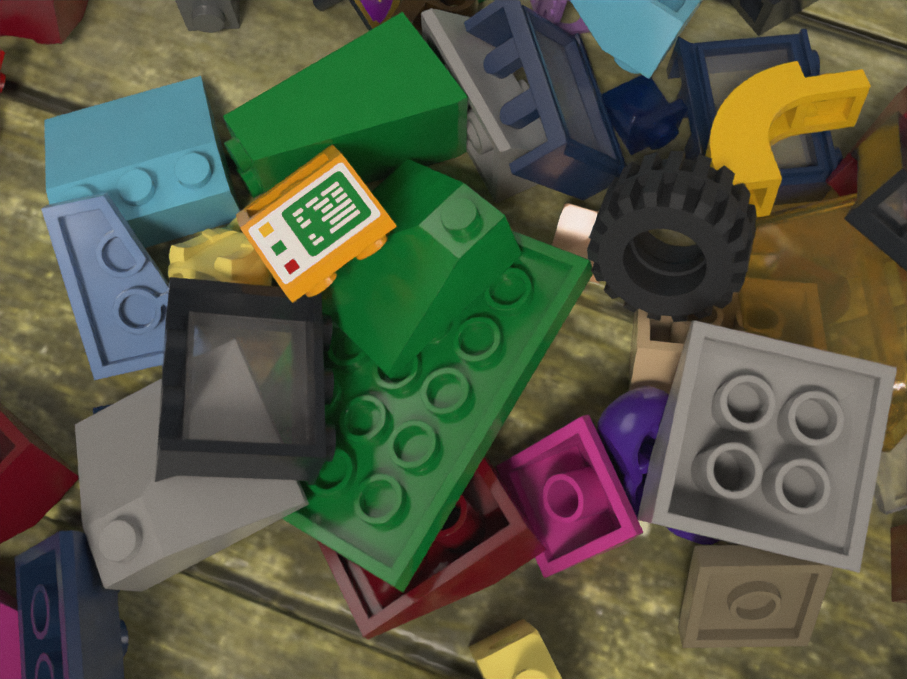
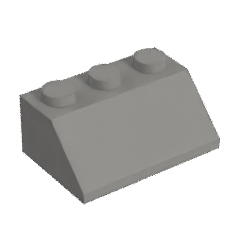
[421,8,548,203]

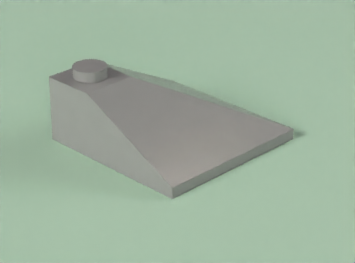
[637,320,897,573]
[75,340,309,592]

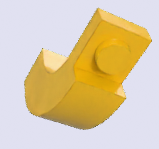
[705,61,871,217]

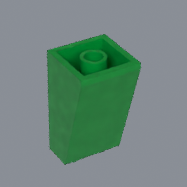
[223,12,468,198]

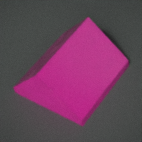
[496,415,644,578]

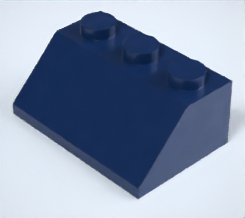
[15,530,129,679]

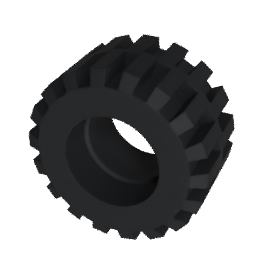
[587,151,757,322]

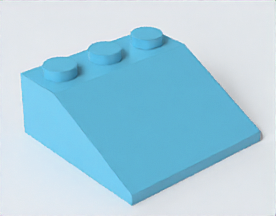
[44,76,241,248]

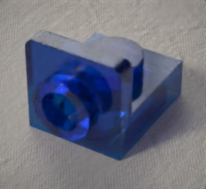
[601,75,687,156]

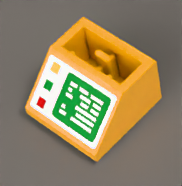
[236,144,397,303]

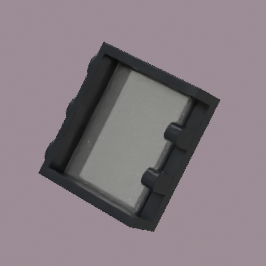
[155,277,336,485]

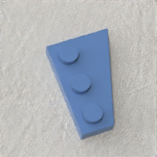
[41,192,212,380]

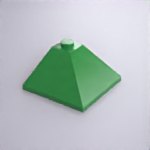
[322,159,522,379]

